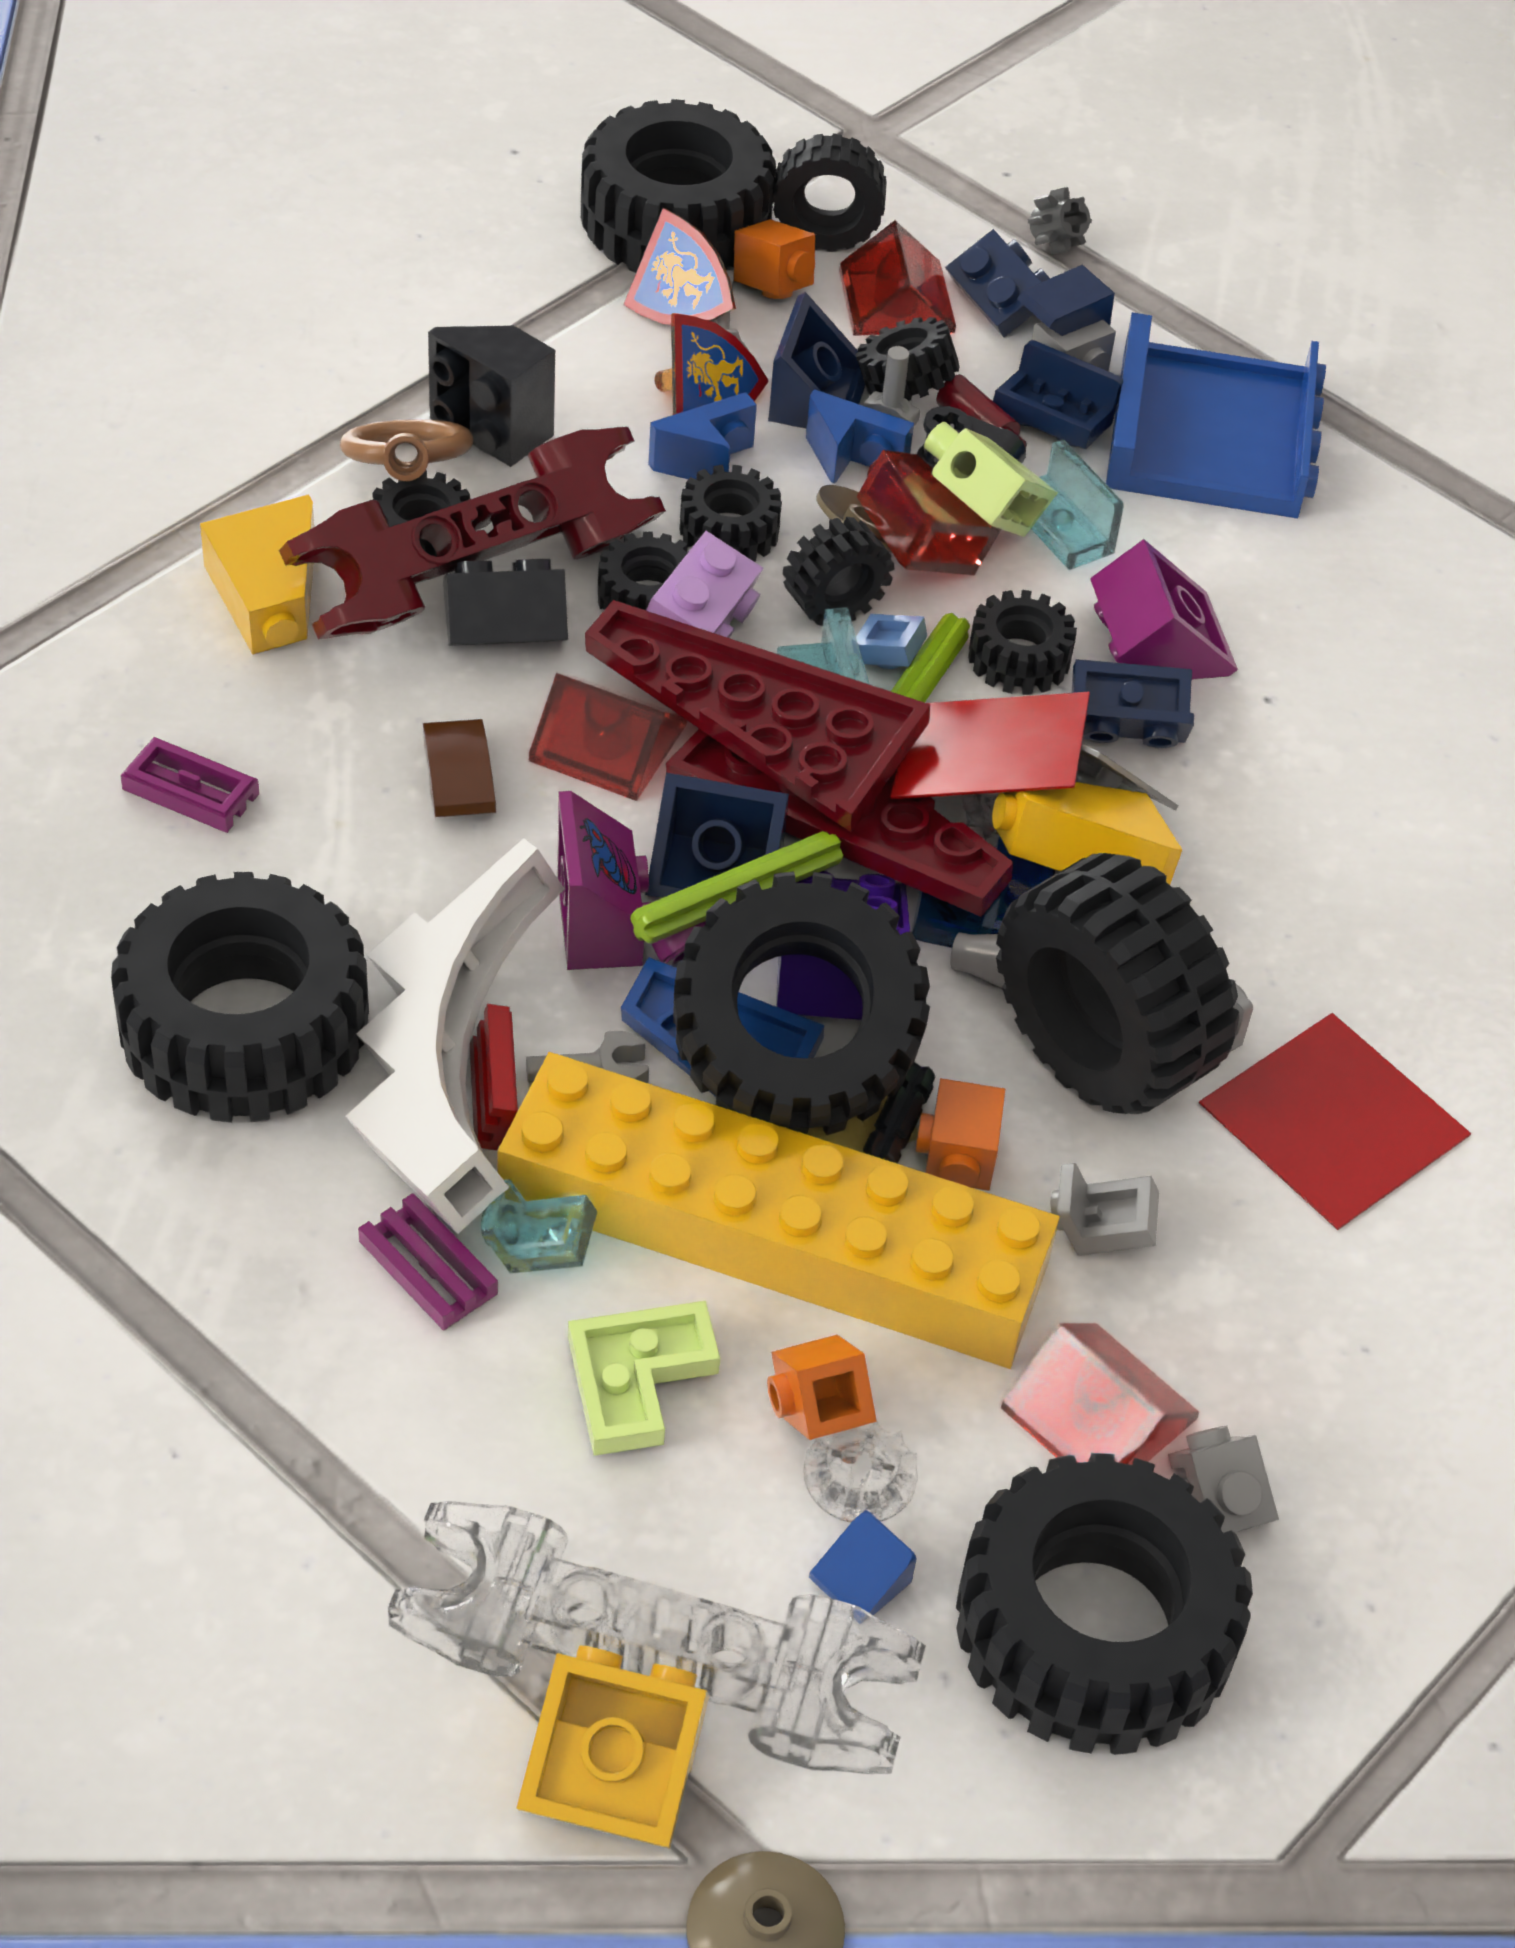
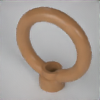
[340,419,474,481]

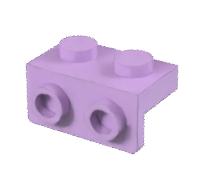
[646,531,763,638]

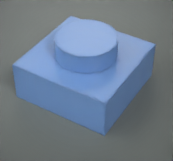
[851,614,927,669]

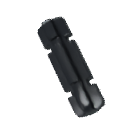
[863,1062,936,1164]

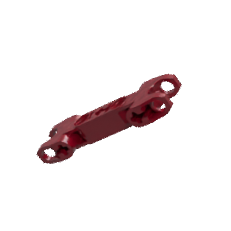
[279,427,666,640]

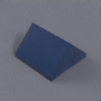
[768,292,865,429]
[645,772,789,898]

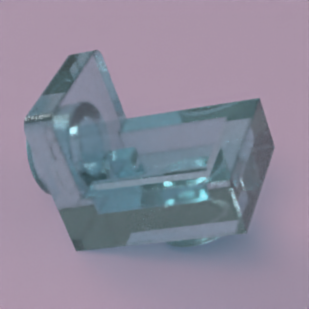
[481,1179,597,1273]

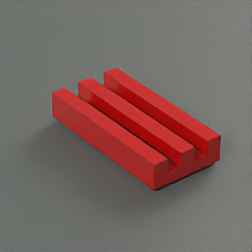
[469,1003,518,1150]

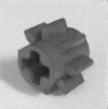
[1027,187,1092,254]

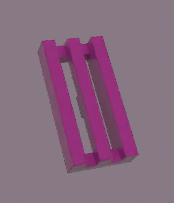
[120,737,260,833]
[358,1193,498,1331]

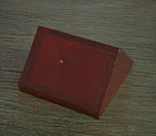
[839,220,956,336]
[529,673,687,801]
[1001,1323,1199,1465]

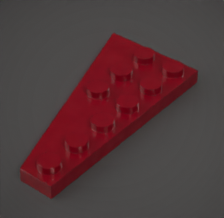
[585,600,930,832]
[666,729,1013,917]

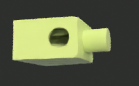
[924,422,1058,537]

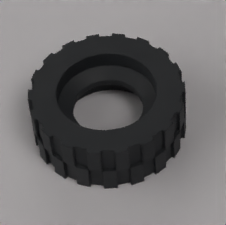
[773,133,887,252]

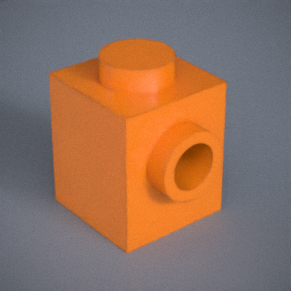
[734,219,815,299]
[915,1078,1006,1191]
[767,1335,877,1440]

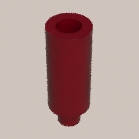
[936,374,1027,448]

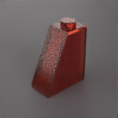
[856,450,1002,575]

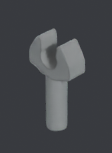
[863,346,920,426]
[526,1031,649,1083]

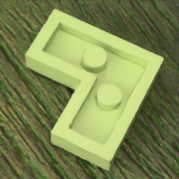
[568,1301,720,1456]

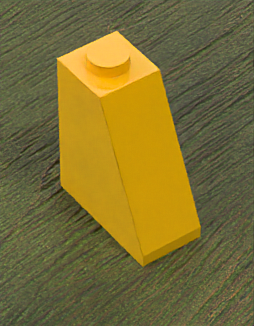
[200,494,314,655]
[992,782,1182,885]

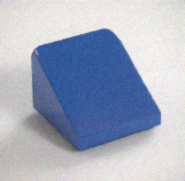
[809,1510,917,1626]

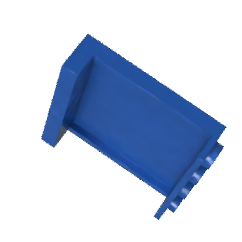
[1105,312,1326,519]

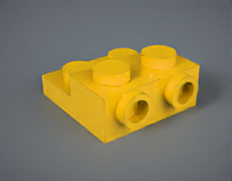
[516,1645,709,1849]

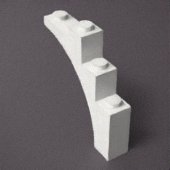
[345,838,564,1234]

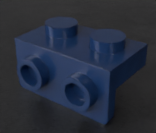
[945,229,1050,338]
[993,340,1123,449]
[1071,659,1194,748]

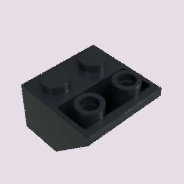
[428,325,556,467]
[443,559,568,646]

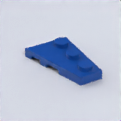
[621,957,824,1113]

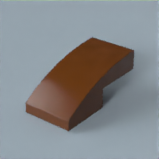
[423,719,496,817]

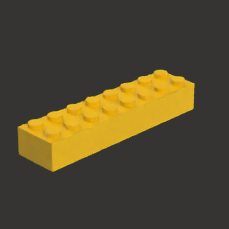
[497,1052,1060,1369]

